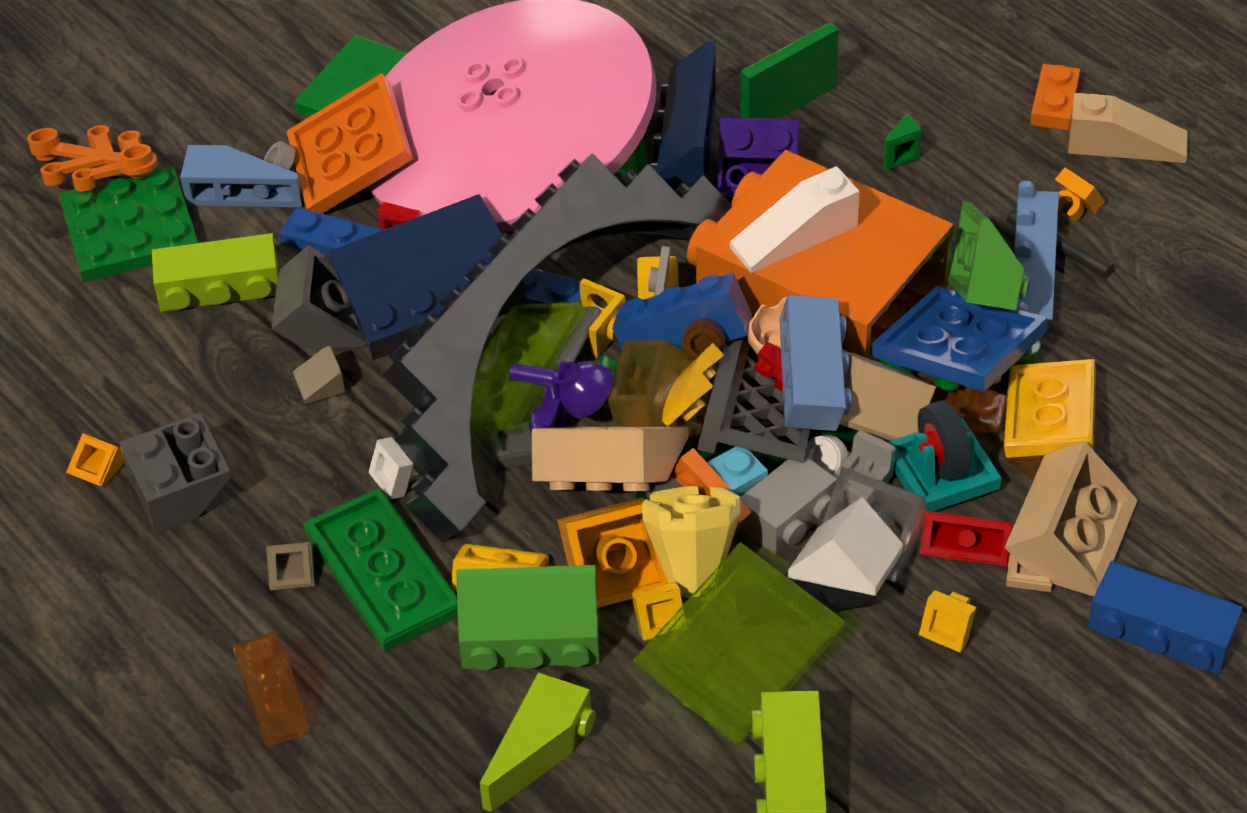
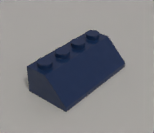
[650,41,716,190]

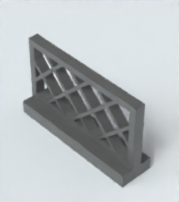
[697,337,810,463]

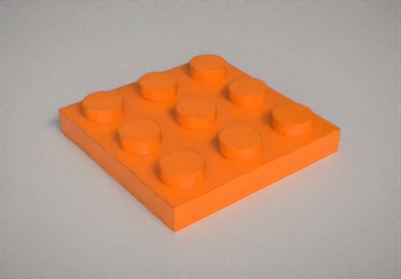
[286,73,413,214]

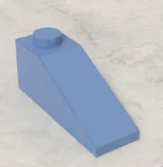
[180,145,303,207]

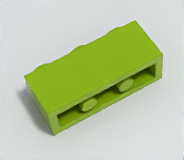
[152,233,279,312]
[752,691,826,813]

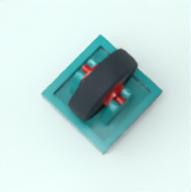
[887,400,1001,516]

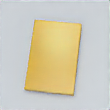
[1004,359,1096,458]

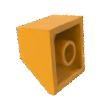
[557,498,669,608]

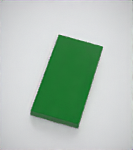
[303,487,458,653]

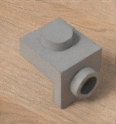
[833,430,896,505]

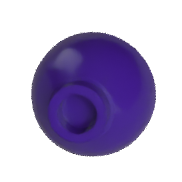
[555,361,613,418]

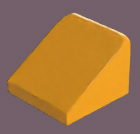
[66,433,124,488]

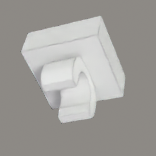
[368,437,419,500]

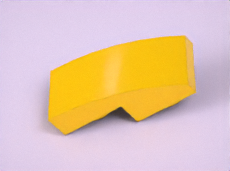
[662,343,724,427]

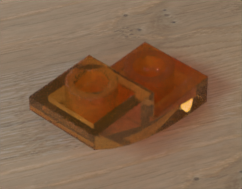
[922,375,1007,433]

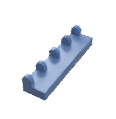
[1014,181,1059,329]

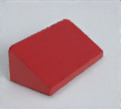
[920,511,1014,568]

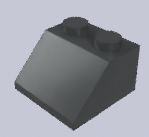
[272,245,366,348]

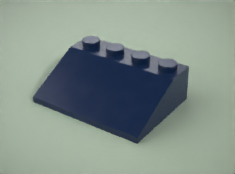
[328,194,526,360]

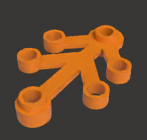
[27,125,158,192]

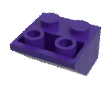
[718,117,799,197]

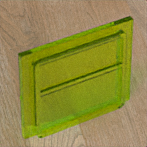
[633,542,846,747]

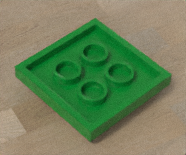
[58,166,198,283]

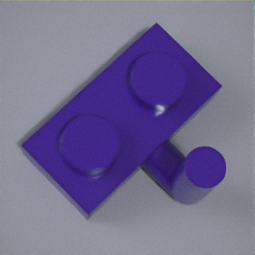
[510,361,571,431]

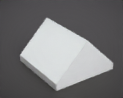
[788,497,903,596]

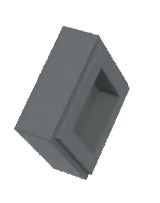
[488,421,532,470]

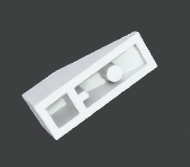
[730,166,860,273]

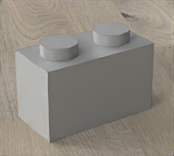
[740,456,837,556]

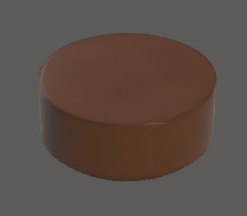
[682,318,726,360]

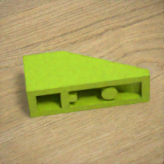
[480,673,596,812]

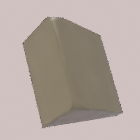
[293,346,345,405]
[266,542,315,591]

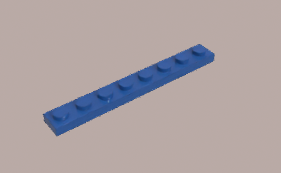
[279,207,581,316]

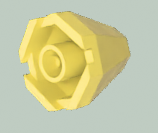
[642,486,740,598]

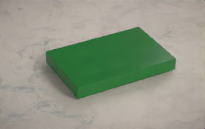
[741,23,839,119]
[294,35,408,117]

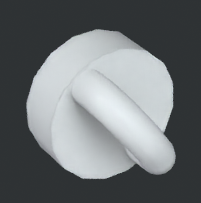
[805,435,851,475]

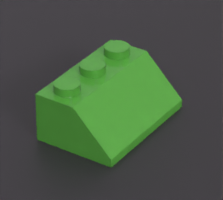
[948,201,1028,310]
[456,565,599,670]

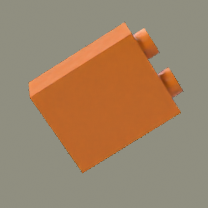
[687,150,954,362]

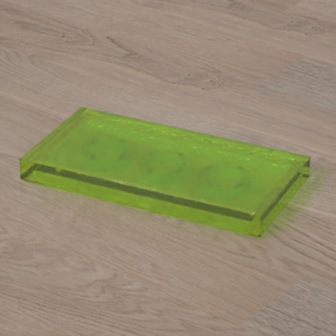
[470,302,586,430]

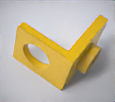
[580,278,625,358]

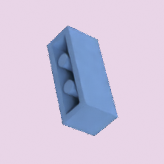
[779,295,851,431]

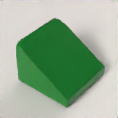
[883,114,922,170]

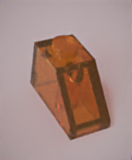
[232,631,311,748]

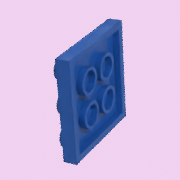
[872,286,1047,392]

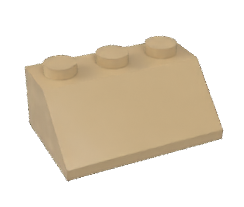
[532,427,689,491]
[1005,441,1137,596]

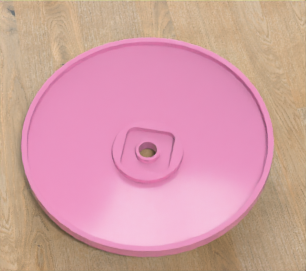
[368,0,657,234]

